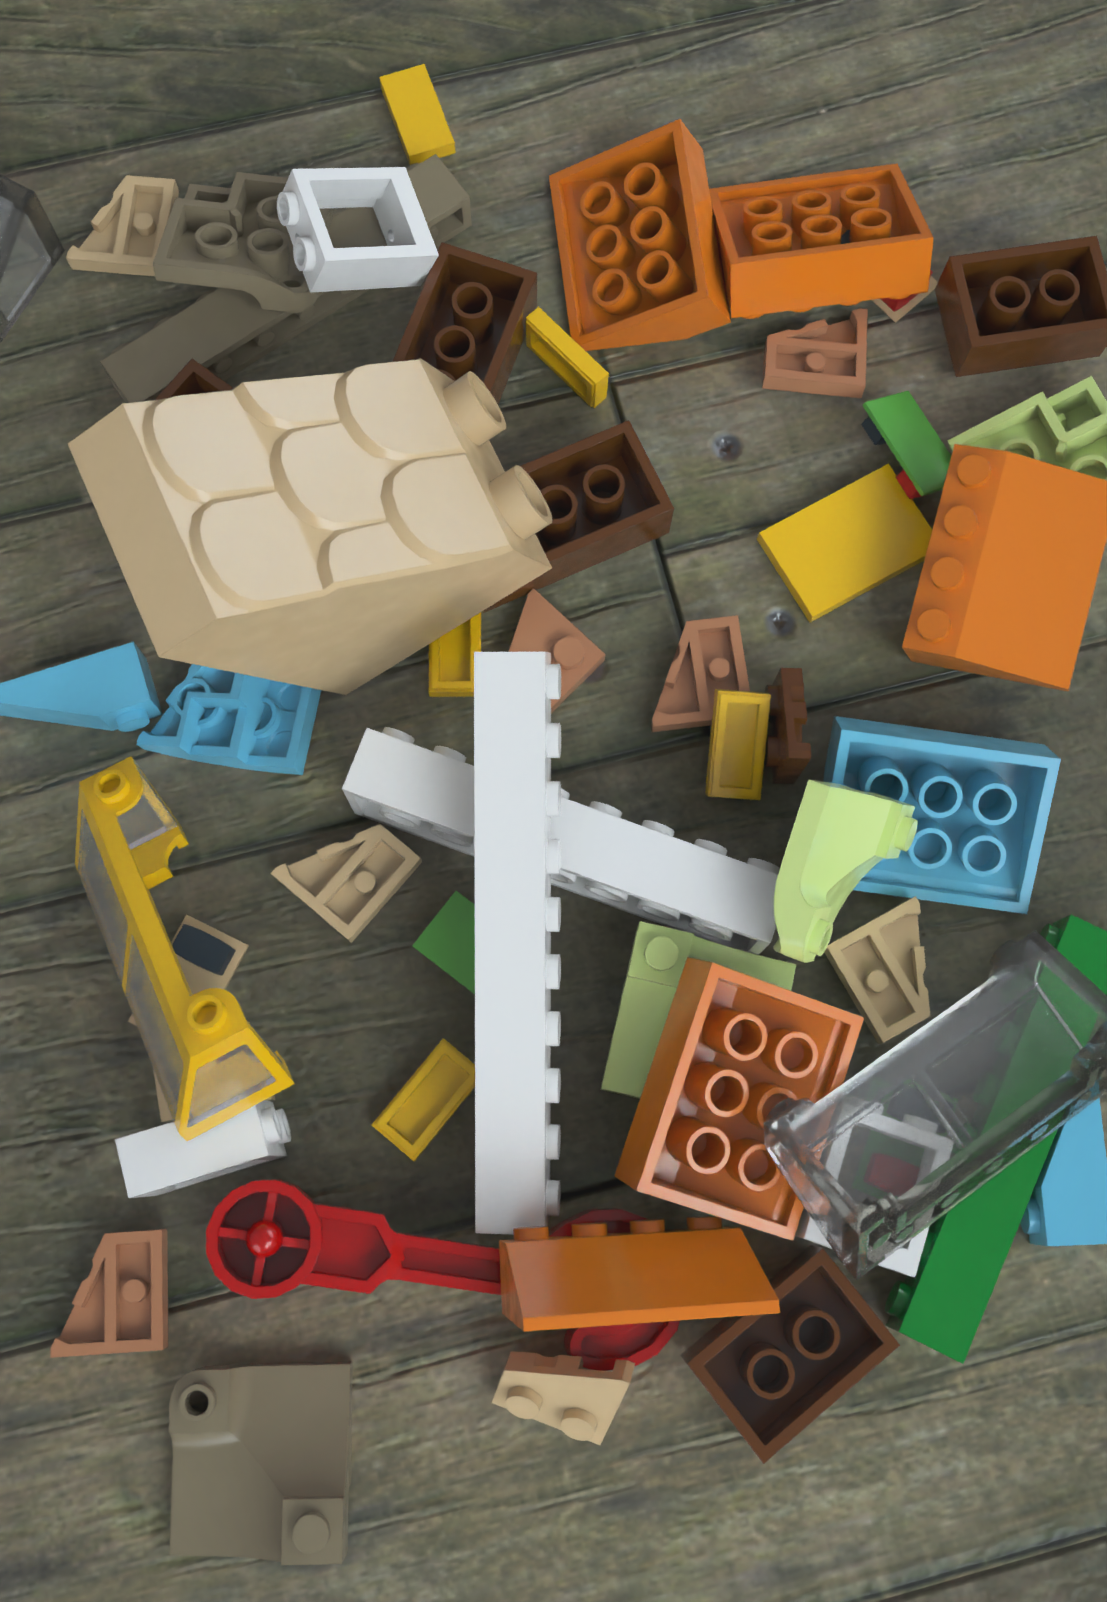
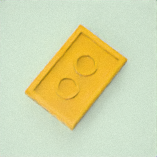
[757,463,932,623]

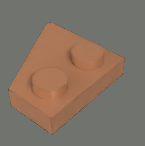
[509,588,606,713]
[651,615,750,732]
[50,1229,168,1358]

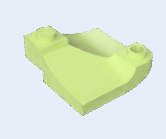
[947,376,1107,480]
[773,780,918,963]
[600,921,796,1099]

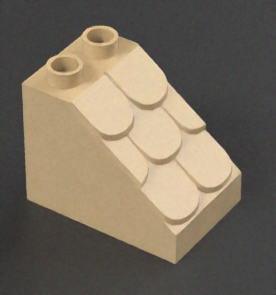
[68,358,552,695]

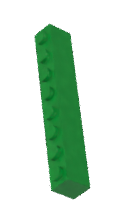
[885,914,1107,1364]

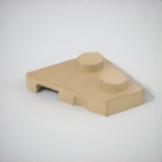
[66,175,179,276]
[271,824,422,943]
[824,896,930,1044]
[492,1351,635,1445]

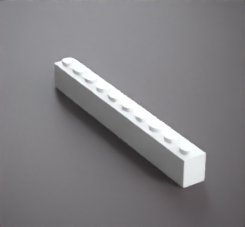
[474,652,561,1235]

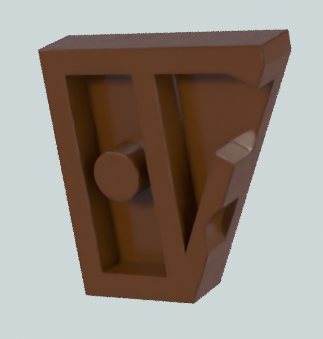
[764,668,811,784]

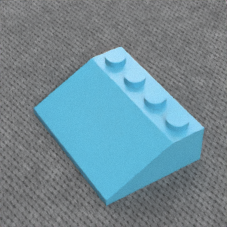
[823,716,1061,914]

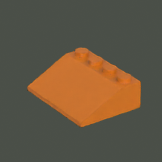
[549,119,731,351]
[709,163,934,319]
[902,444,1107,692]
[614,957,864,1241]
[499,1216,780,1332]

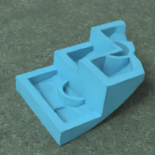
[136,664,321,775]

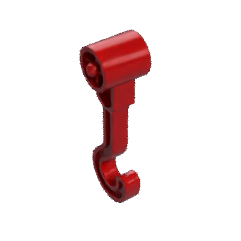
[206,1179,681,1371]

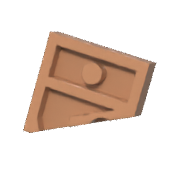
[762,308,868,398]

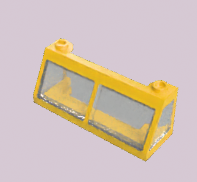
[75,756,295,1141]

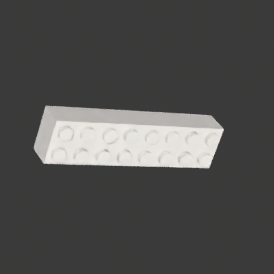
[342,727,780,955]

